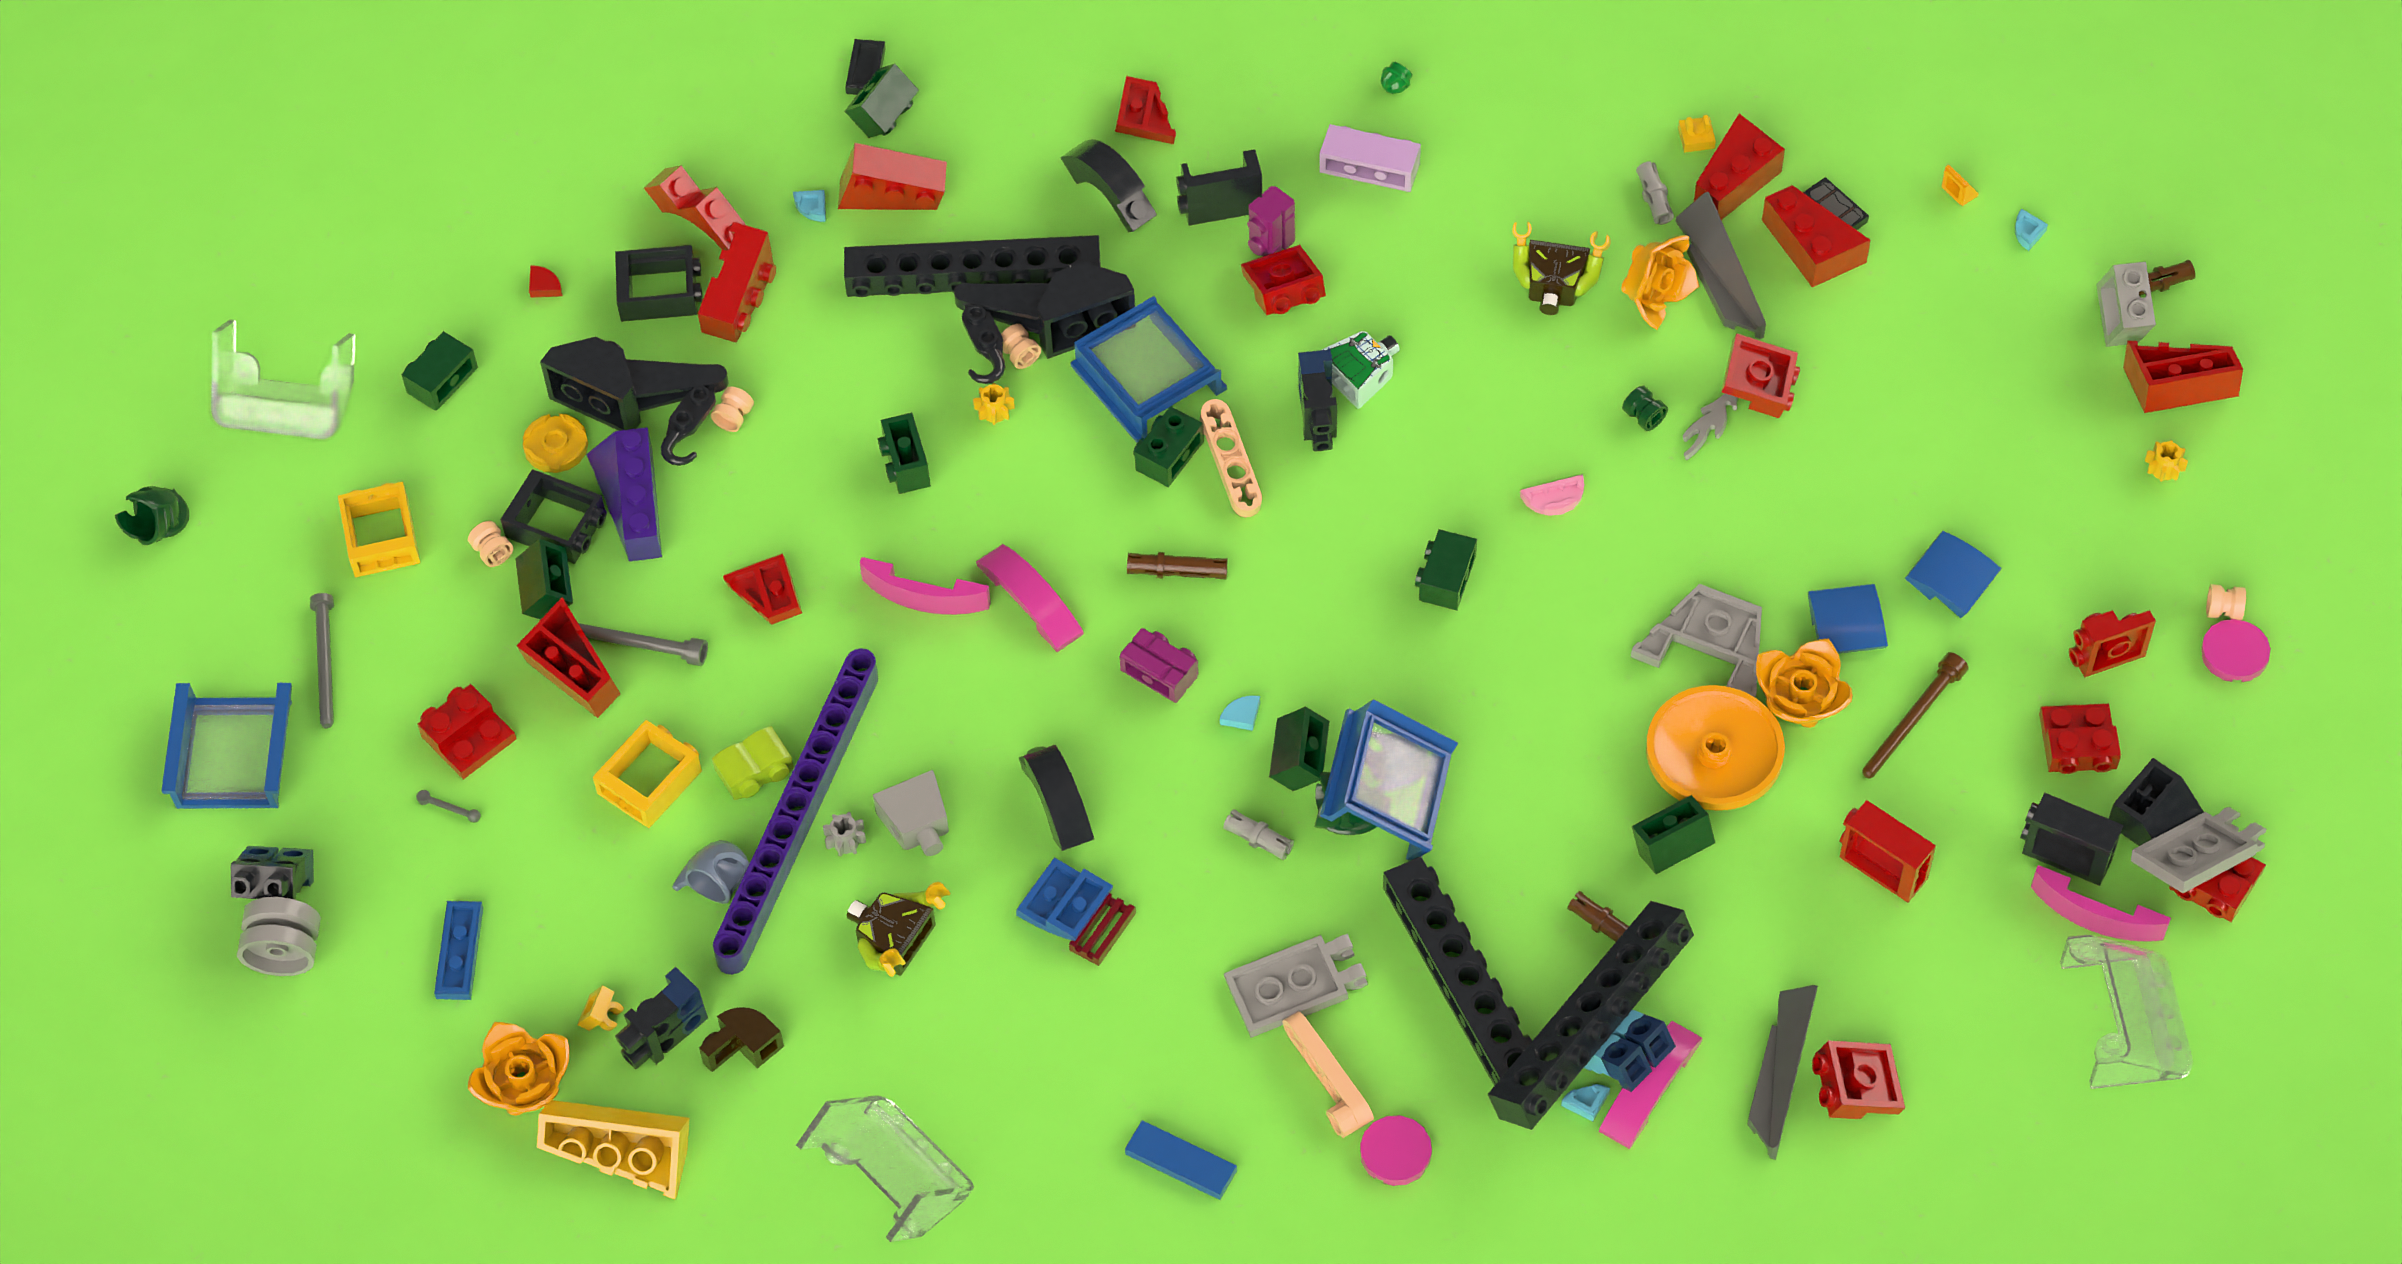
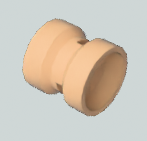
[1001,324,1041,369]
[711,386,754,432]
[468,521,514,567]
[2206,584,2246,621]

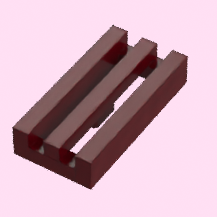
[1069,893,1136,966]

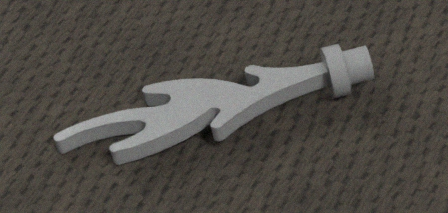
[1683,394,1738,460]

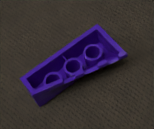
[587,427,662,562]

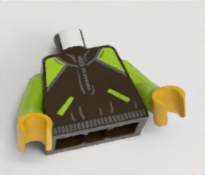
[1512,222,1611,315]
[847,882,951,977]

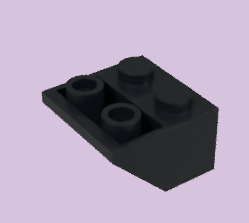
[2109,758,2204,846]

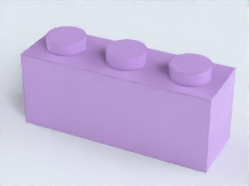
[1320,124,1421,192]

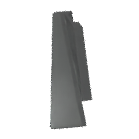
[1676,192,1766,339]
[1747,985,1818,1160]

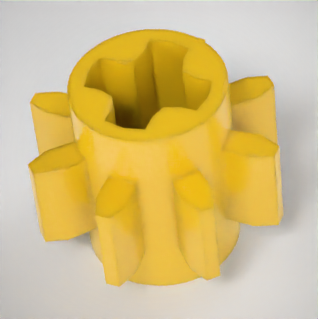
[973,383,1015,425]
[2145,440,2188,482]

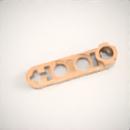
[1200,399,1262,518]
[1282,1011,1374,1138]

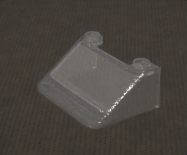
[2060,935,2193,1089]

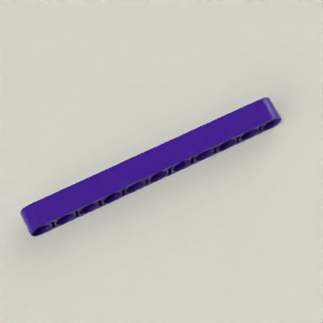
[713,648,878,975]

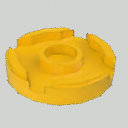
[523,413,589,473]

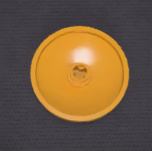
[1646,685,1785,811]

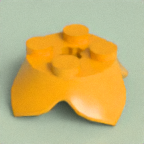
[1621,235,1700,330]
[1756,638,1853,728]
[468,1022,570,1116]

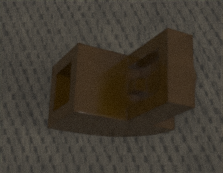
[699,1007,784,1072]

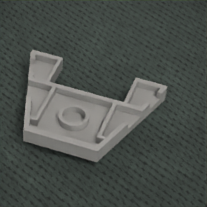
[1631,584,1762,698]

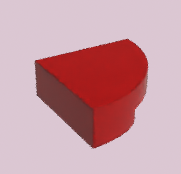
[529,265,562,298]

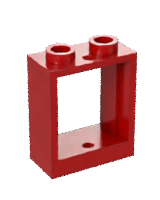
[1839,800,1936,903]

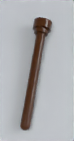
[1862,652,1969,779]

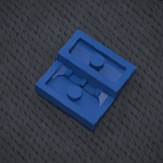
[1905,531,2001,618]
[1808,584,1888,654]
[1016,857,1113,941]

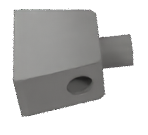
[873,770,949,856]

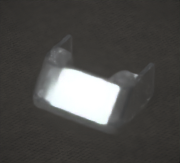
[211,319,355,439]
[796,1096,974,1242]

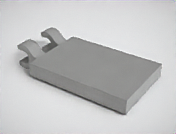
[2131,807,2267,893]
[1224,934,1368,1038]

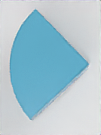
[793,190,826,222]
[2015,209,2048,251]
[1220,696,1260,731]
[1561,1084,1610,1122]

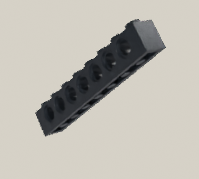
[844,235,1101,297]
[1383,856,1532,1086]
[1488,901,1694,1130]

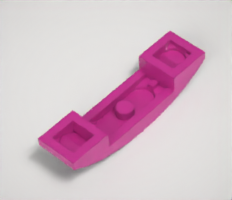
[976,544,1084,652]
[859,557,991,615]
[2031,865,2171,941]
[1599,1021,1703,1149]

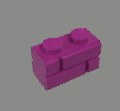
[1247,186,1295,257]
[1119,628,1199,703]

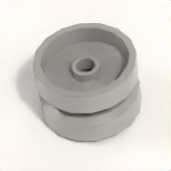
[237,897,321,976]

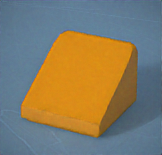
[1942,165,1979,206]

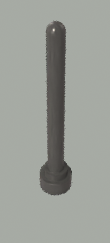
[578,623,708,666]

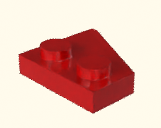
[1115,76,1176,144]
[723,553,802,625]

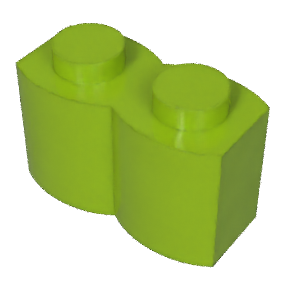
[712,726,794,800]

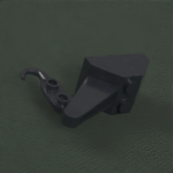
[954,262,1136,384]
[540,336,729,466]

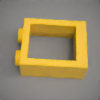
[338,481,420,578]
[593,720,702,828]

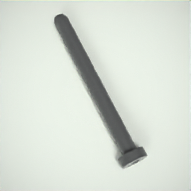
[310,593,334,728]

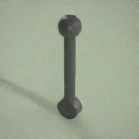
[416,790,481,823]

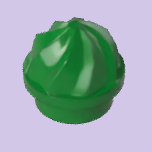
[1380,62,1413,94]

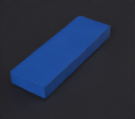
[434,901,483,1000]
[1125,1120,1237,1200]

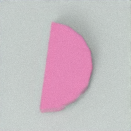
[1520,474,1585,516]

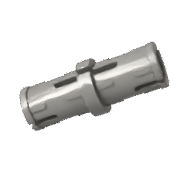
[1636,161,1674,225]
[1223,809,1294,860]

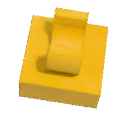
[1678,115,1716,153]
[577,985,624,1031]

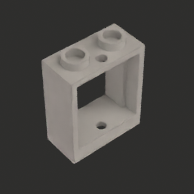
[2096,262,2156,347]

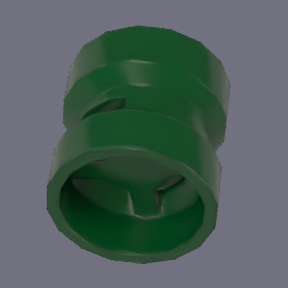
[1622,386,1668,431]

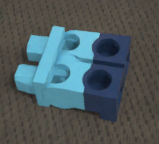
[1584,1010,1676,1092]

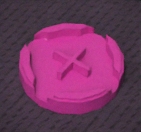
[2201,619,2271,682]
[1360,1115,1432,1186]

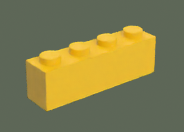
[537,1100,690,1200]

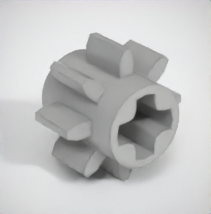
[823,812,866,857]

